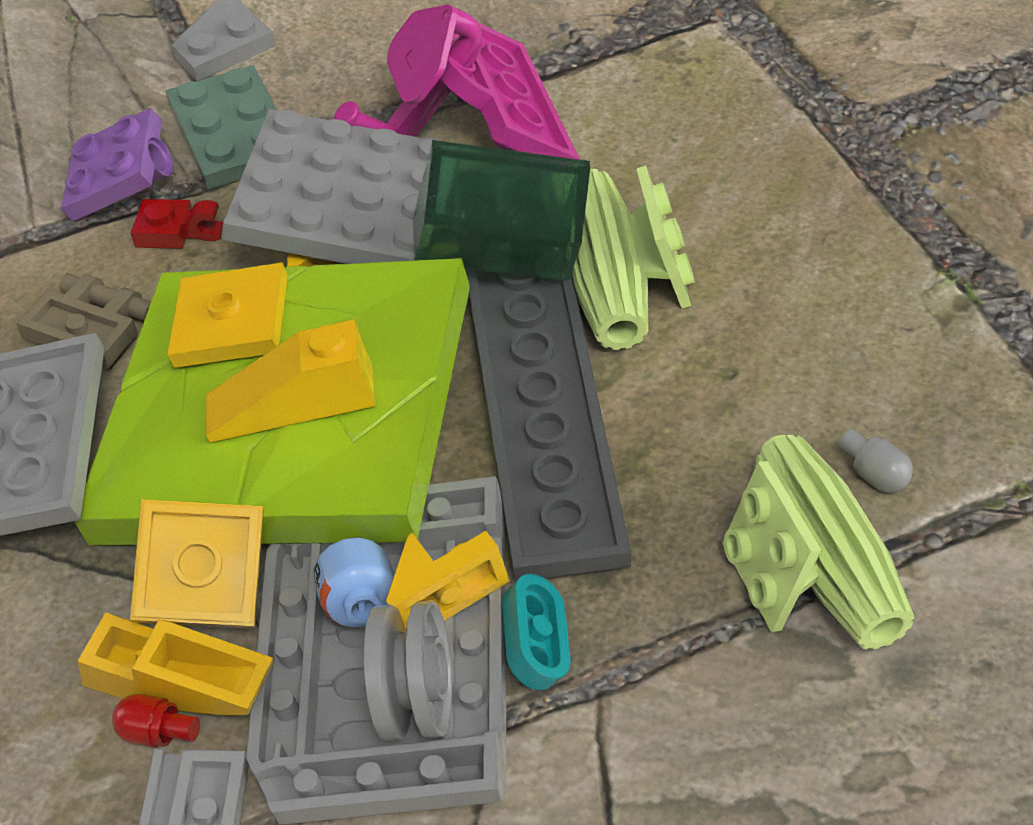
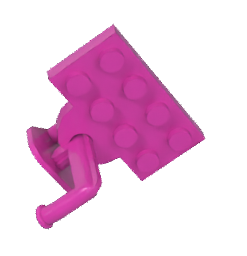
[334,4,580,173]

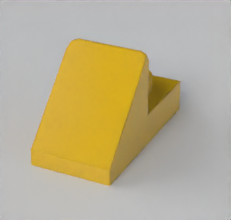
[386,531,510,628]

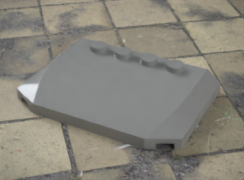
[246,476,507,825]

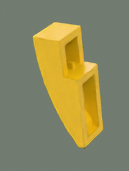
[77,612,274,715]

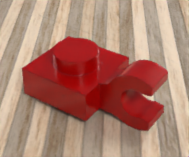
[130,199,223,249]

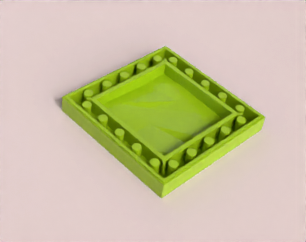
[74,258,470,546]

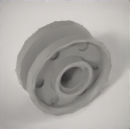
[364,600,453,742]

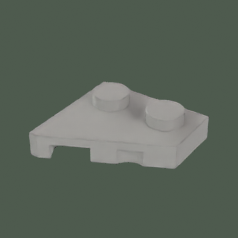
[172,0,275,81]

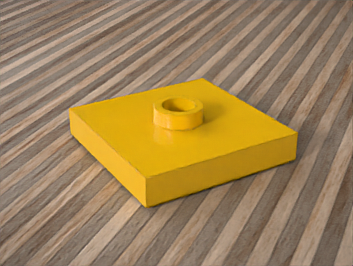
[167,262,288,368]
[130,499,264,629]

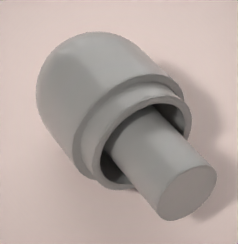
[839,428,913,493]

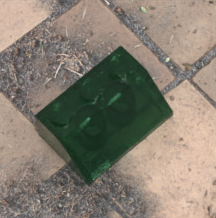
[413,140,590,281]

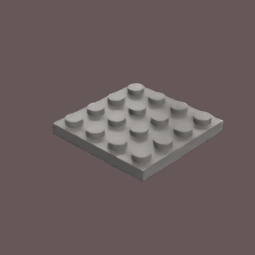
[222,109,460,264]
[0,333,105,536]

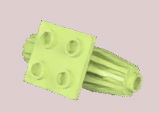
[563,165,695,350]
[722,435,915,650]

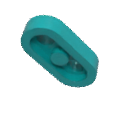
[502,574,571,690]

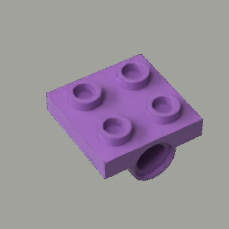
[61,107,174,222]

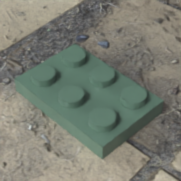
[165,65,277,190]

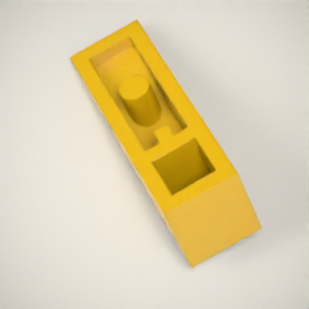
[206,319,375,443]

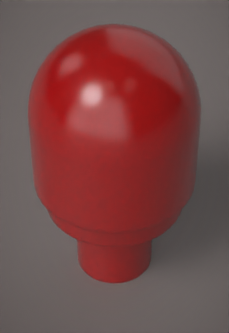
[112,694,200,748]

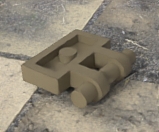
[17,273,151,369]

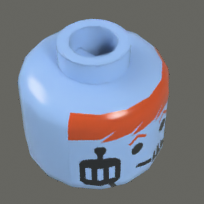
[314,537,394,628]

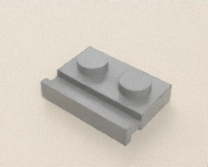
[139,749,249,825]

